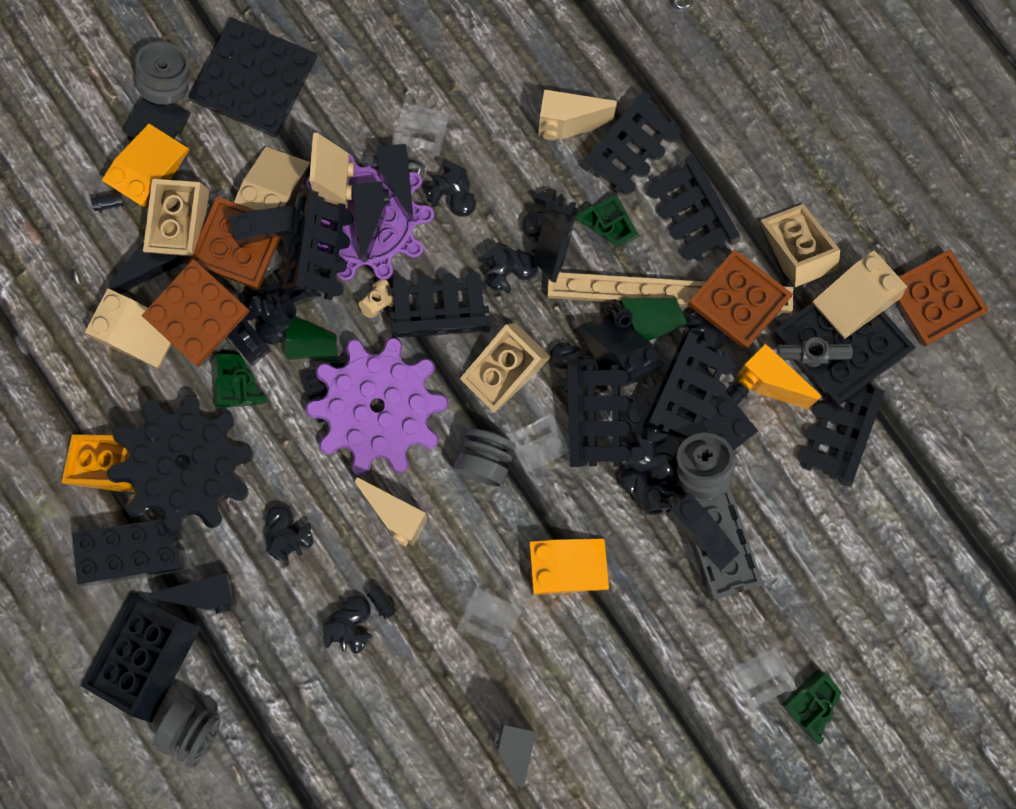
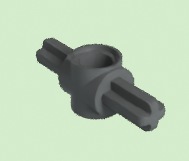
[777,337,853,367]

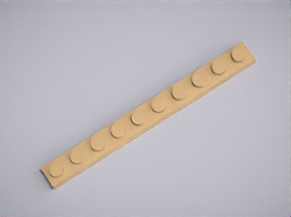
[547,273,793,313]

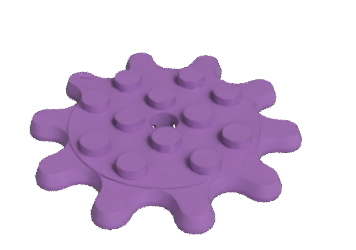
[306,154,434,281]
[305,337,449,476]

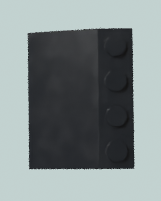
[81,592,201,723]

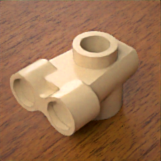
[359,279,394,318]

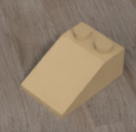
[538,90,617,140]
[309,133,355,208]
[234,147,311,210]
[143,179,209,256]
[760,204,840,287]
[812,250,907,339]
[85,289,171,369]
[460,323,551,413]
[355,477,428,547]

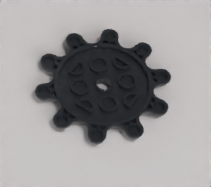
[107,395,253,535]

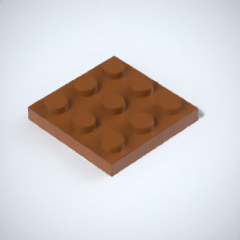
[188,196,281,290]
[688,249,793,350]
[896,249,989,347]
[141,259,250,367]

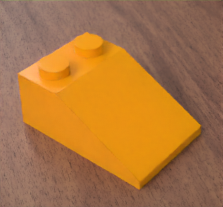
[102,124,190,209]
[736,344,821,409]
[61,434,134,492]
[529,539,609,595]

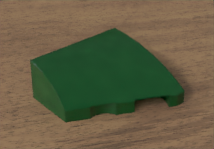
[575,194,640,247]
[621,296,687,341]
[286,317,338,361]
[211,354,267,407]
[781,670,842,745]

